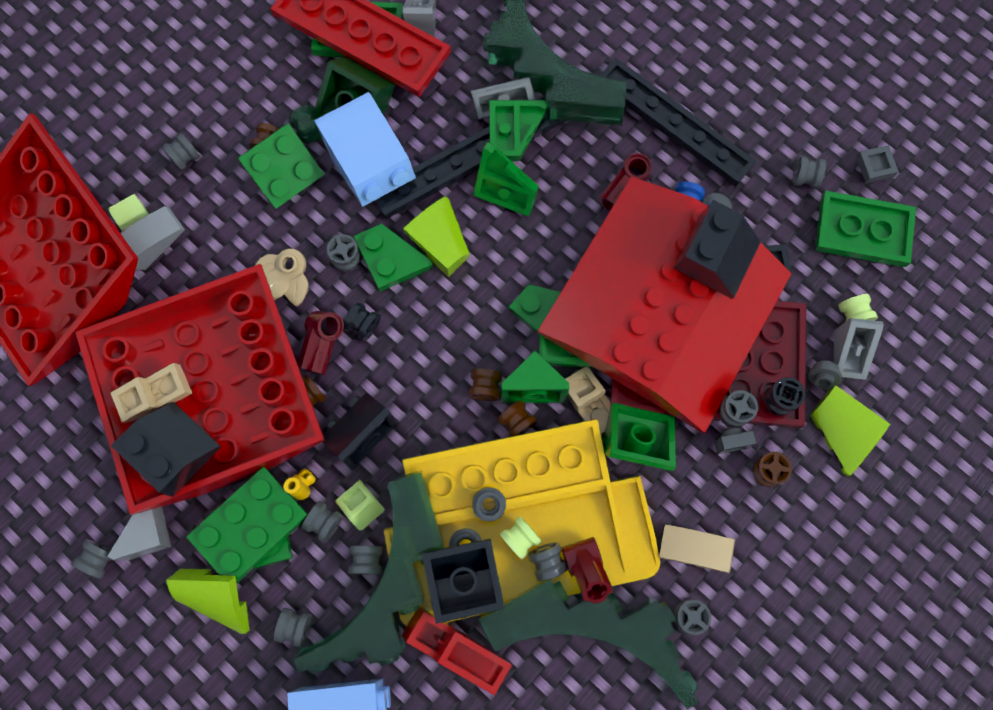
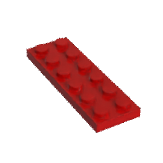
[270,0,451,97]

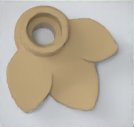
[256,249,309,306]

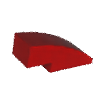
[401,606,512,696]

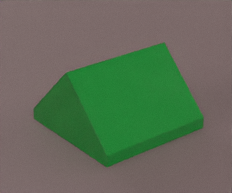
[501,351,569,404]
[602,402,676,471]

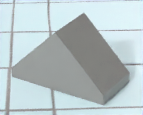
[403,0,436,37]
[833,318,884,380]
[107,507,171,561]

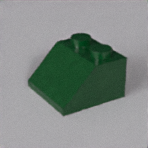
[313,56,396,118]

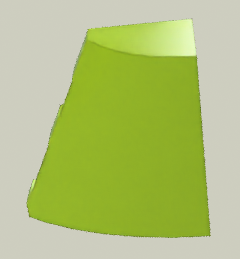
[403,196,470,277]
[810,385,891,477]
[166,568,250,634]

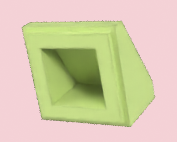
[108,194,149,231]
[335,480,385,531]

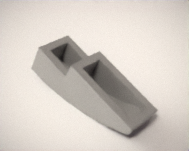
[121,206,185,271]

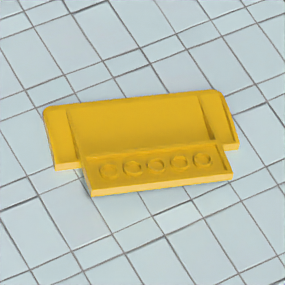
[384,419,660,626]

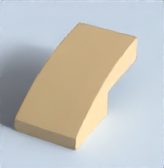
[111,363,192,423]
[565,367,610,437]
[659,524,735,573]

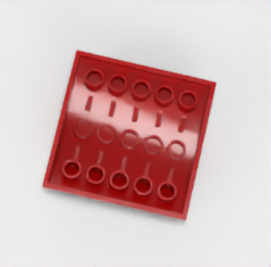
[0,113,139,386]
[537,177,792,433]
[75,264,325,515]

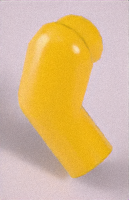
[284,468,316,500]

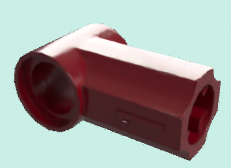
[599,153,652,211]
[297,311,344,375]
[561,537,612,604]

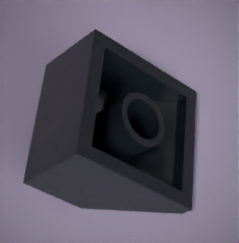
[674,200,761,299]
[322,393,397,470]
[111,402,221,497]
[422,538,505,624]

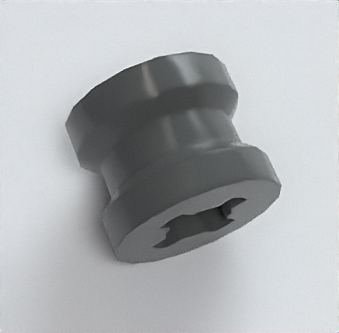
[161,133,200,171]
[792,155,826,189]
[327,234,361,272]
[719,390,758,427]
[302,501,343,543]
[71,539,112,579]
[528,542,568,581]
[348,546,383,575]
[672,600,711,635]
[274,608,312,648]

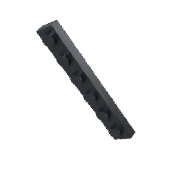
[597,58,757,187]

